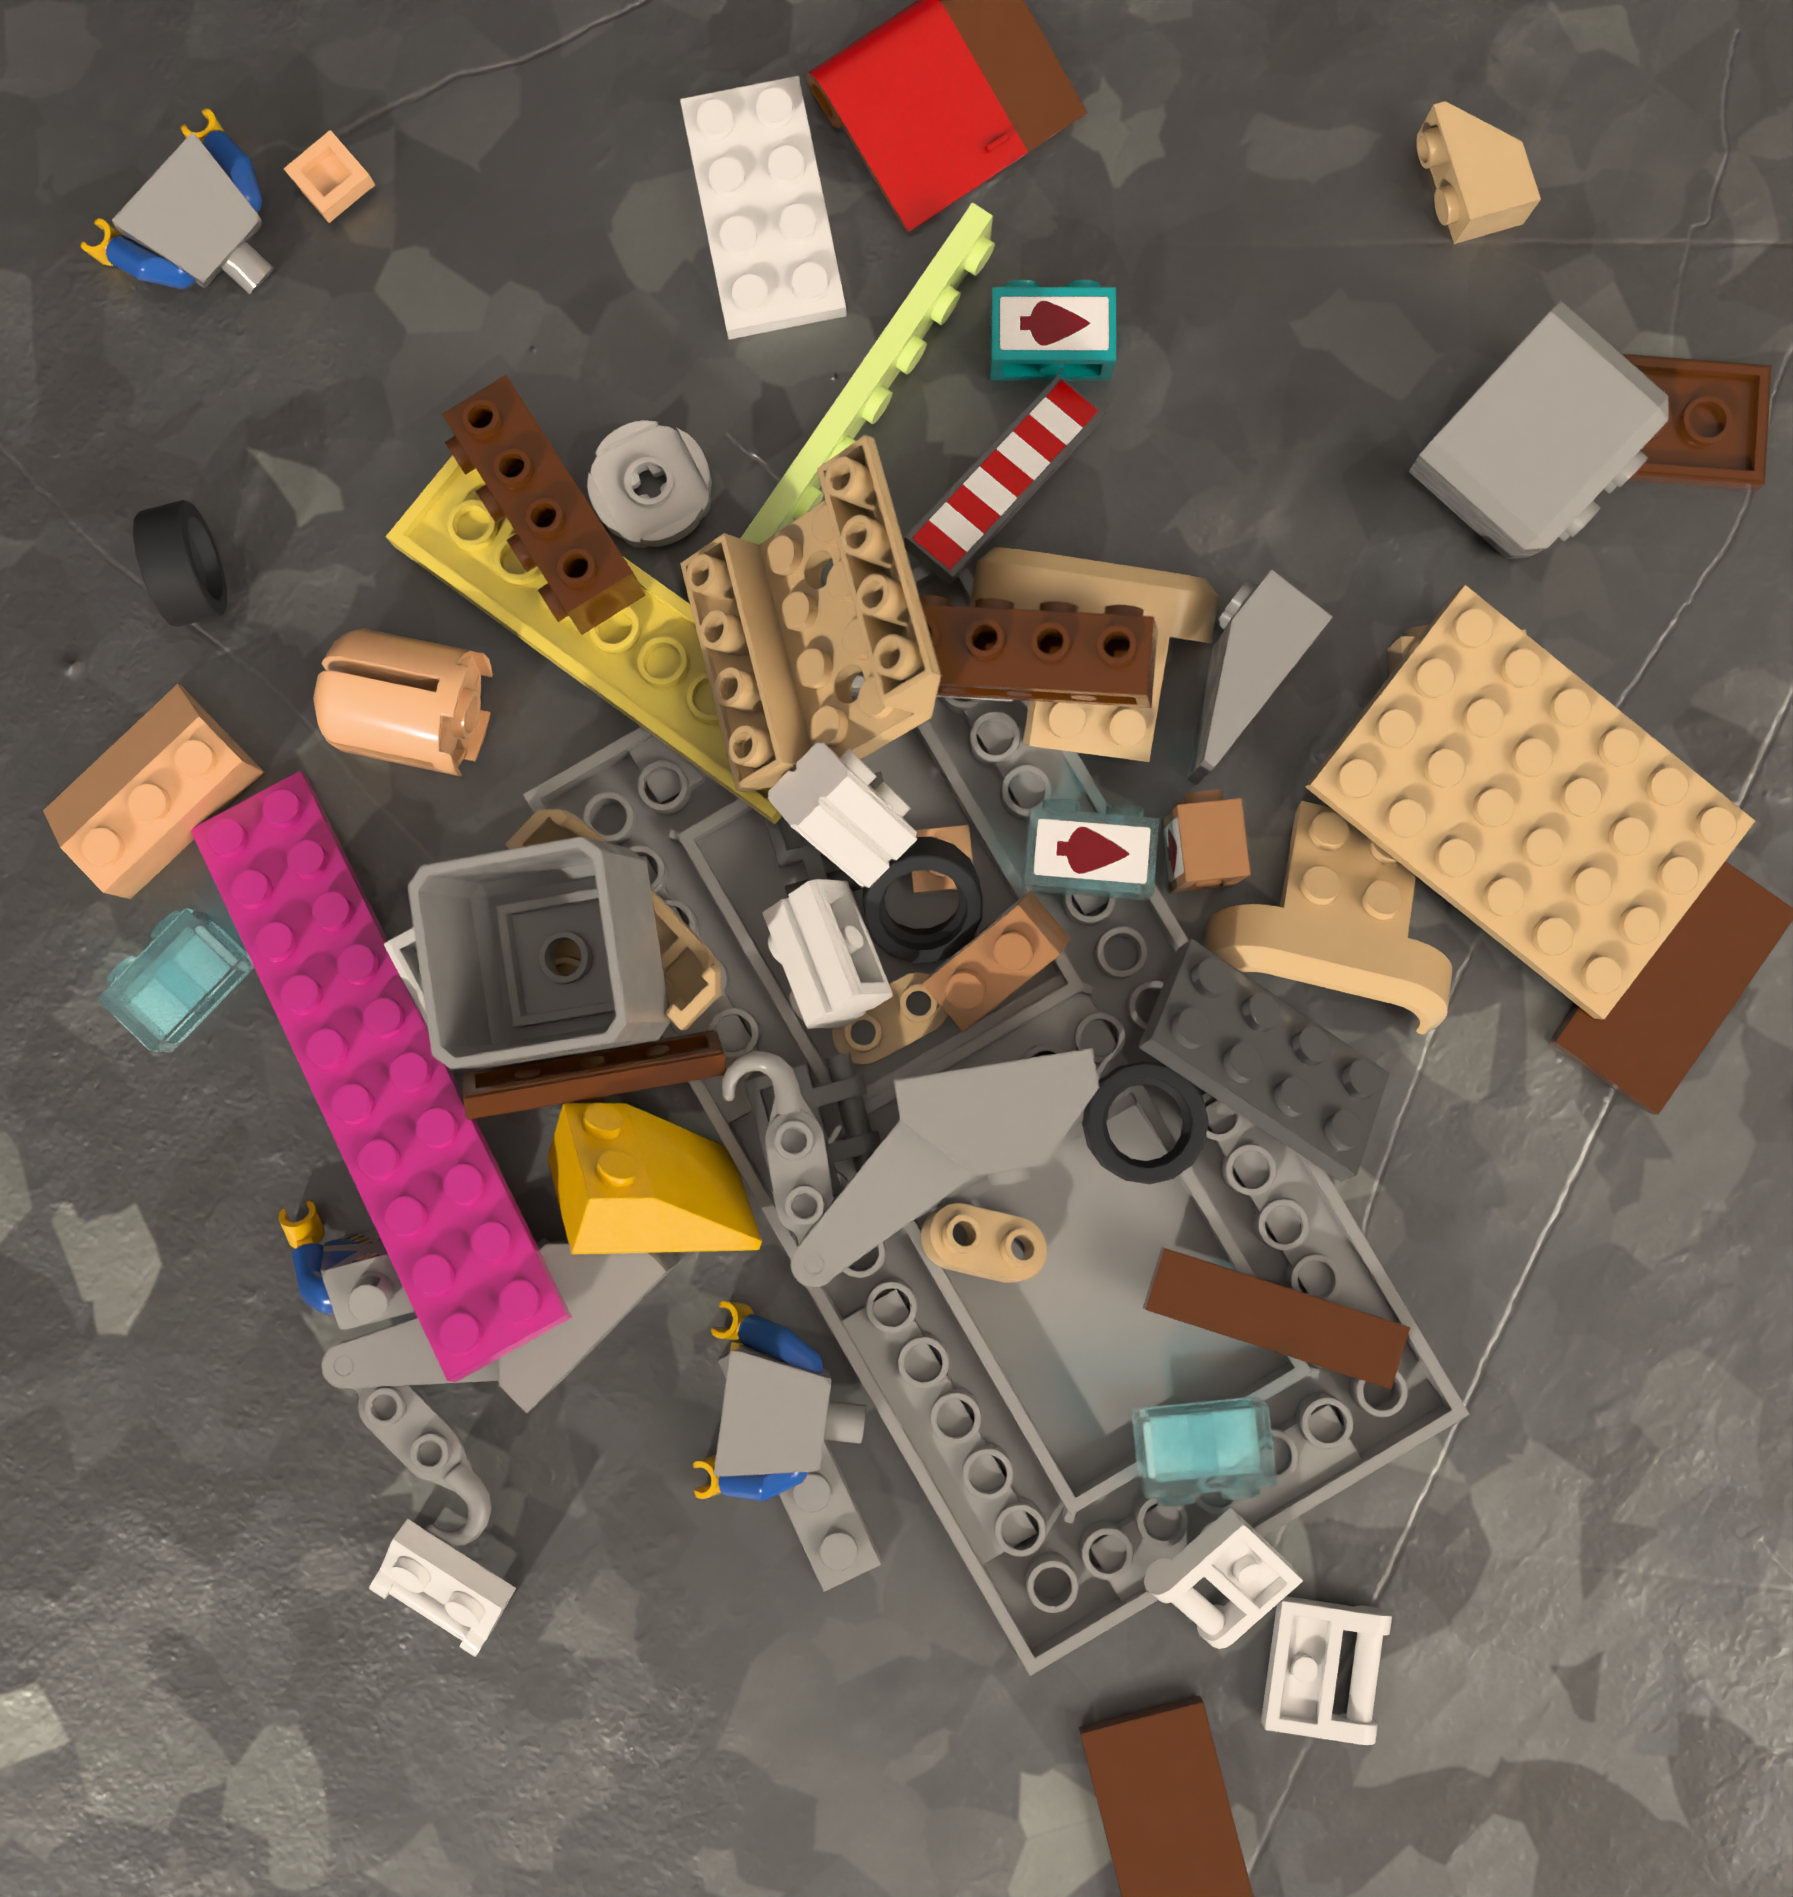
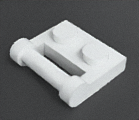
[1144,1507,1303,1649]
[369,1519,516,1657]
[1261,1596,1392,1745]

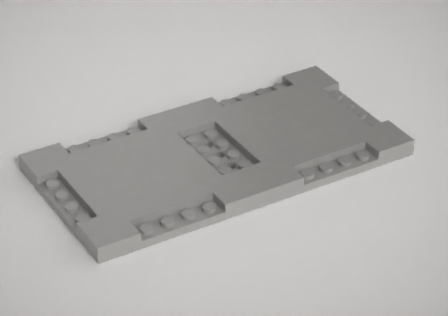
[523,564,1470,1676]

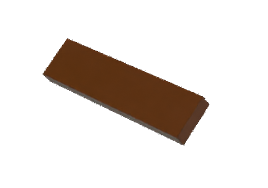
[462,1030,727,1120]
[1143,1247,1410,1390]

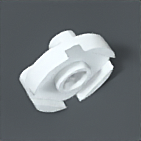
[587,420,712,548]

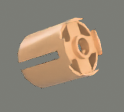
[313,628,493,776]

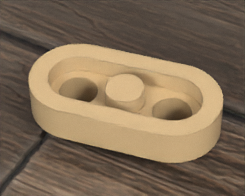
[832,972,948,1065]
[921,1203,1047,1283]

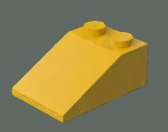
[547,1103,762,1254]

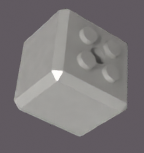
[1409,301,1668,559]
[408,836,671,1069]

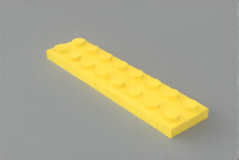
[386,455,782,824]

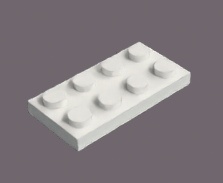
[680,76,847,339]

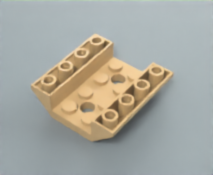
[680,435,941,792]

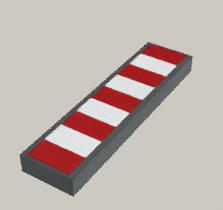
[903,374,1105,585]

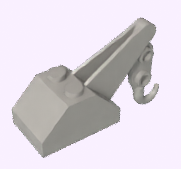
[722,1048,1099,1288]
[322,1235,680,1547]

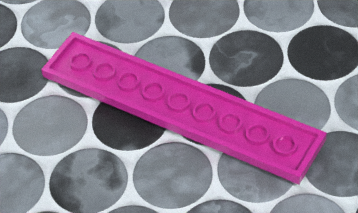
[191,771,572,1383]

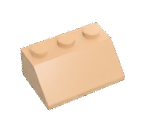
[43,684,265,899]

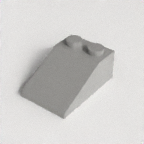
[1187,570,1333,786]

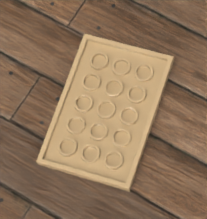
[1305,585,1755,1020]

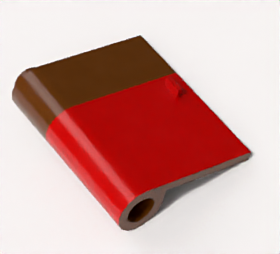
[806,0,1088,233]

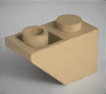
[1416,101,1541,244]

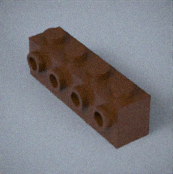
[442,375,646,635]
[918,595,1158,708]

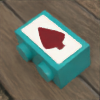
[990,280,1116,381]

